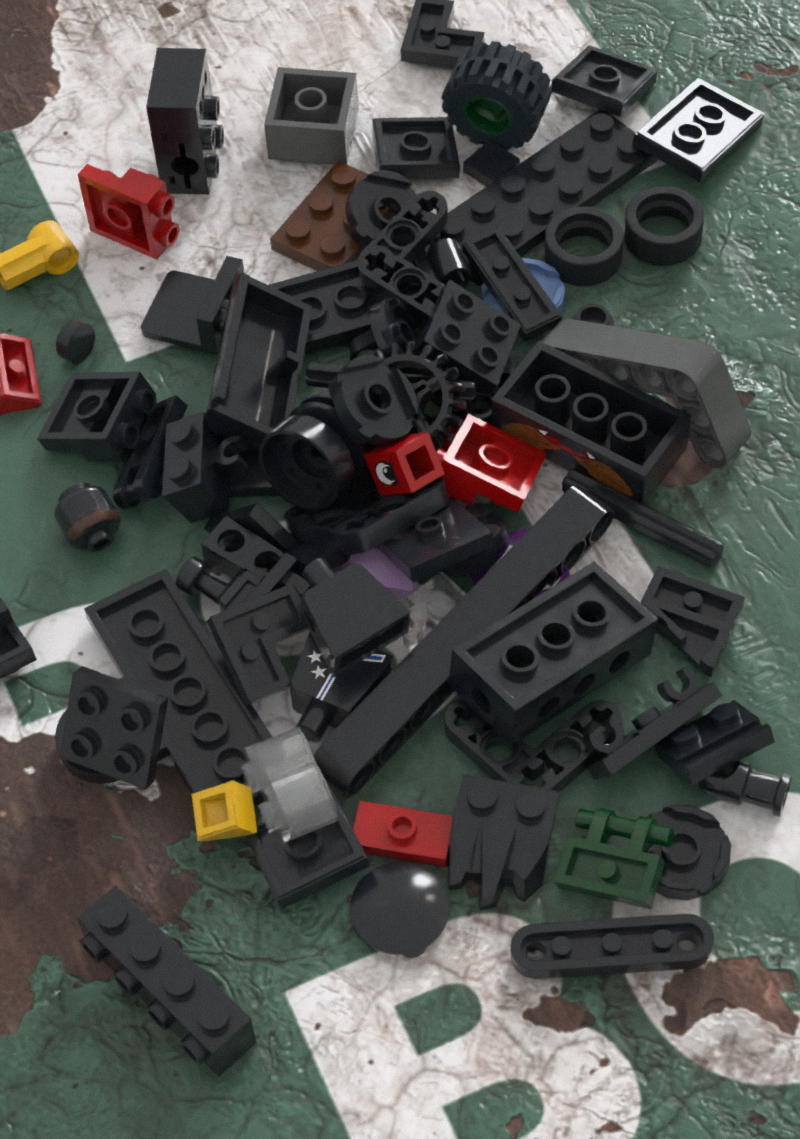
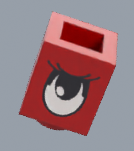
[364,432,445,495]

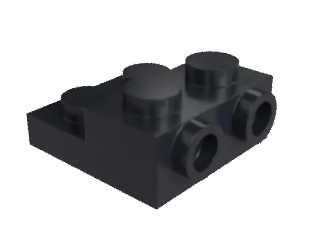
[37,371,157,461]

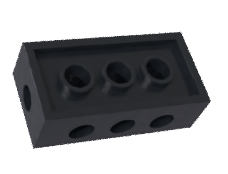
[448,561,658,746]

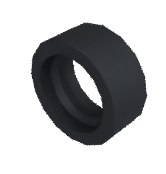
[624,186,704,266]
[545,207,623,286]

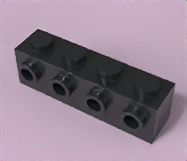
[77,885,257,1077]

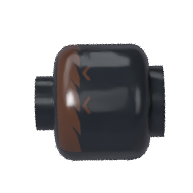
[54,483,121,552]

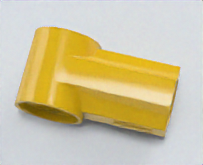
[0,220,79,291]

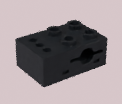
[146,48,224,195]

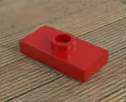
[353,801,453,867]

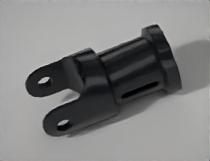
[699,760,792,817]

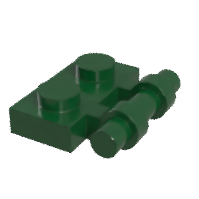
[553,807,674,909]

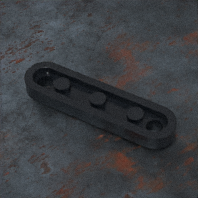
[511,914,714,979]

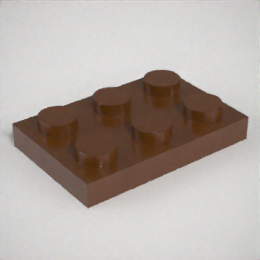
[270,161,395,271]

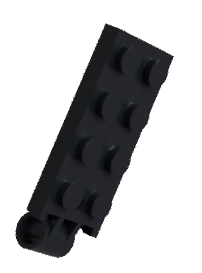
[269,238,472,354]

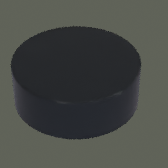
[56,319,95,364]

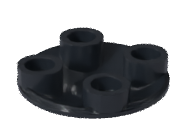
[350,862,450,958]

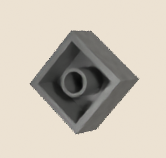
[264,67,359,164]

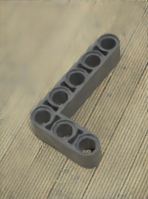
[541,318,751,468]

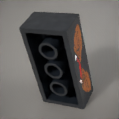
[491,341,691,504]

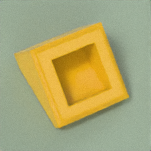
[191,781,257,842]

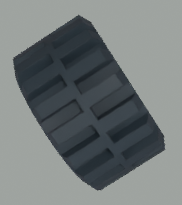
[441,41,552,150]

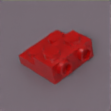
[77,164,180,260]
[437,414,547,513]

